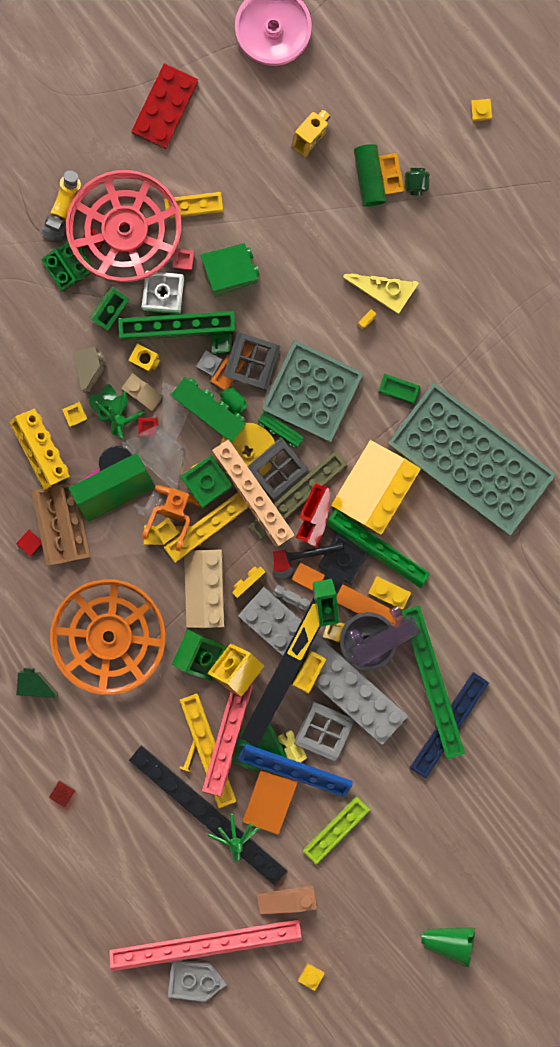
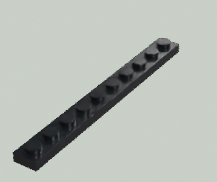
[129,745,287,886]

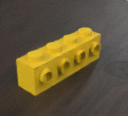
[9,409,70,490]

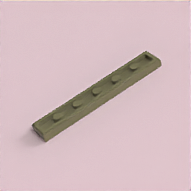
[249,451,347,540]

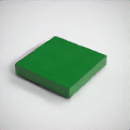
[180,454,233,508]

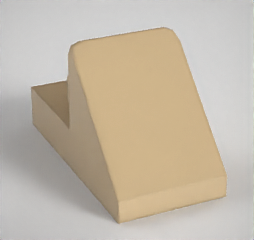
[121,373,164,412]

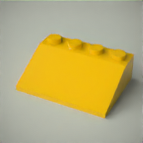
[331,440,421,535]

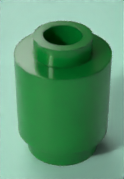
[219,387,248,414]

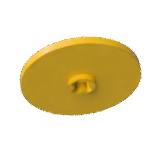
[220,423,276,476]

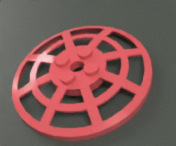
[66,170,182,282]

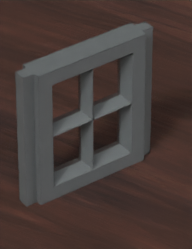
[223,332,280,390]
[247,437,310,502]

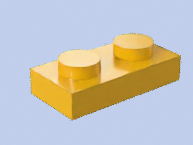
[232,566,266,598]
[368,576,411,610]

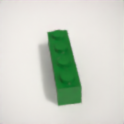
[258,411,304,448]

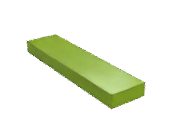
[303,796,370,865]

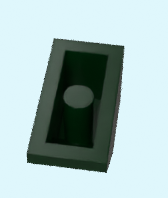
[16,668,58,698]

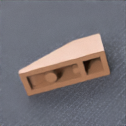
[257,885,317,914]

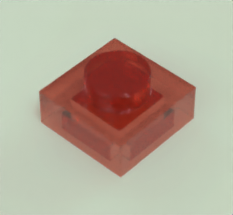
[49,780,76,807]

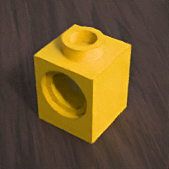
[128,343,160,373]

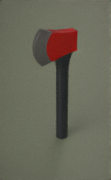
[273,543,345,579]

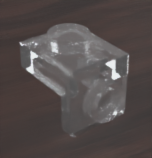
[133,491,163,517]

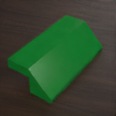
[68,453,155,522]

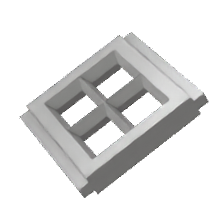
[294,701,354,761]

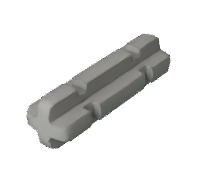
[273,585,310,611]

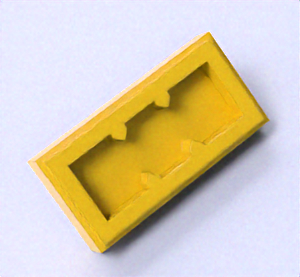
[291,650,326,694]

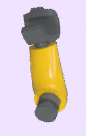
[41,170,81,241]

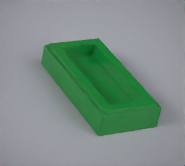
[378,374,420,405]

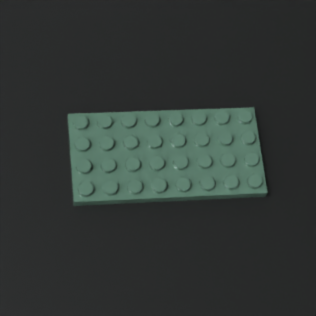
[387,382,556,536]

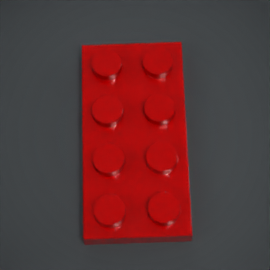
[131,63,199,149]

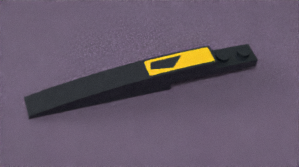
[240,565,348,747]

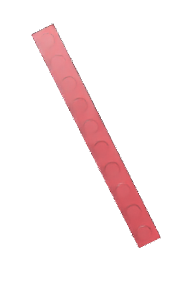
[109,920,302,971]

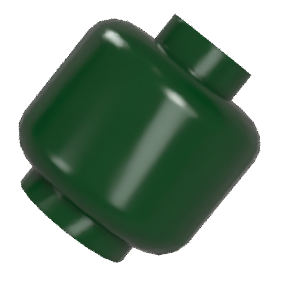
[404,168,430,196]

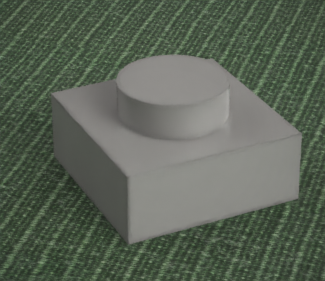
[196,350,223,377]

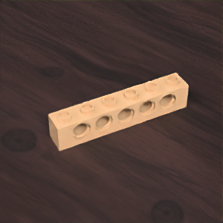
[211,440,294,548]

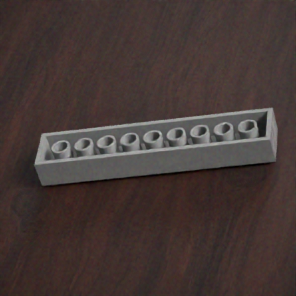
[238,587,408,745]

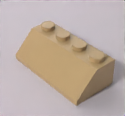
[184,550,225,628]

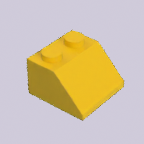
[207,643,264,697]

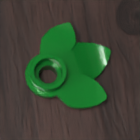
[89,384,128,422]

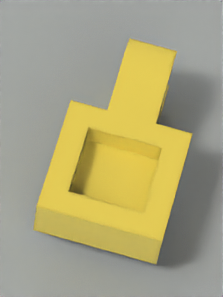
[278,730,307,763]

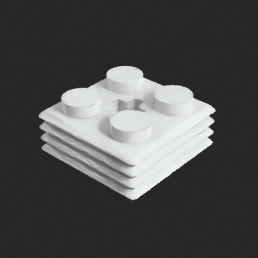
[142,271,184,314]

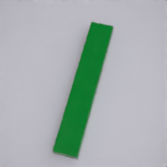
[326,509,430,588]

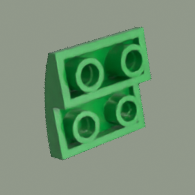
[40,238,95,291]

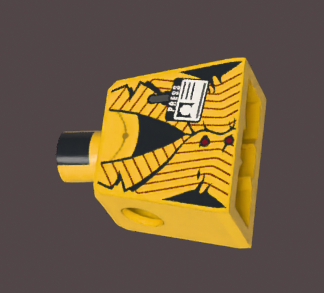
[291,110,331,158]

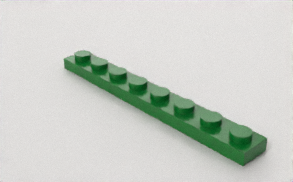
[402,605,465,759]

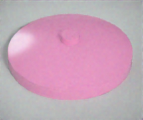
[235,0,312,66]

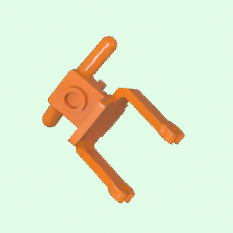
[142,485,201,551]

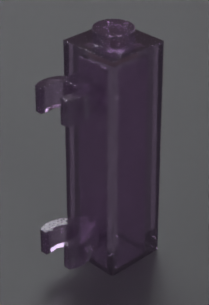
[348,607,421,666]

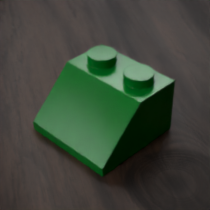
[172,629,227,681]

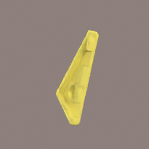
[343,273,419,314]

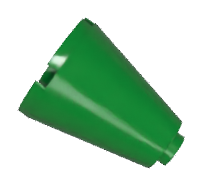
[421,927,475,967]

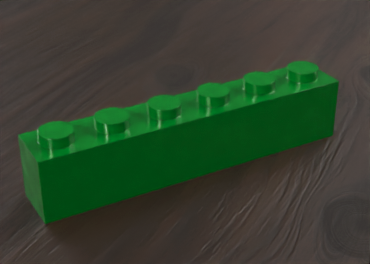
[118,311,236,341]

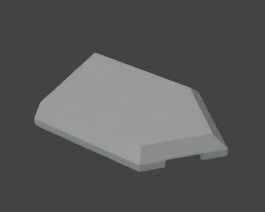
[167,960,227,1002]

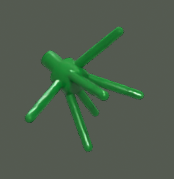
[95,391,145,439]
[208,813,259,861]

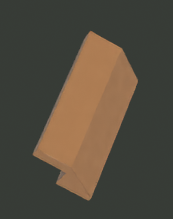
[31,482,90,566]

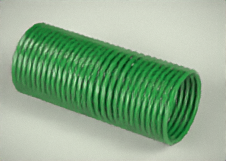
[353,144,386,207]

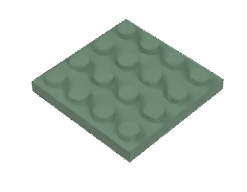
[261,340,363,442]

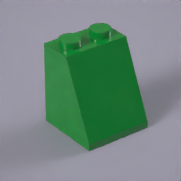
[201,243,260,297]

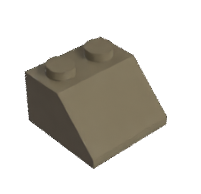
[73,347,106,394]

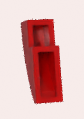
[296,483,330,548]

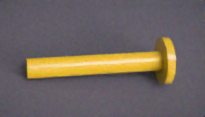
[180,741,196,772]

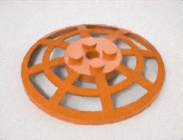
[50,579,166,695]

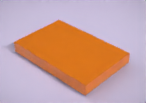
[242,769,298,834]

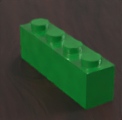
[170,377,246,443]

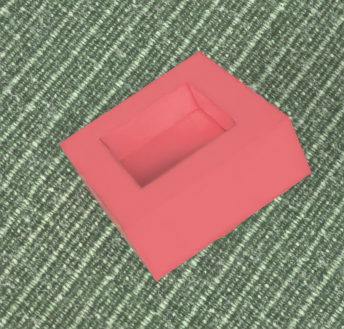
[173,249,195,271]

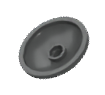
[339,612,397,670]

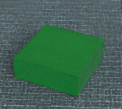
[212,333,232,355]

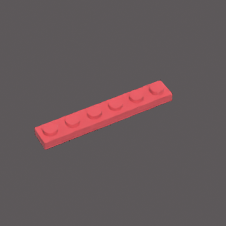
[202,683,253,797]

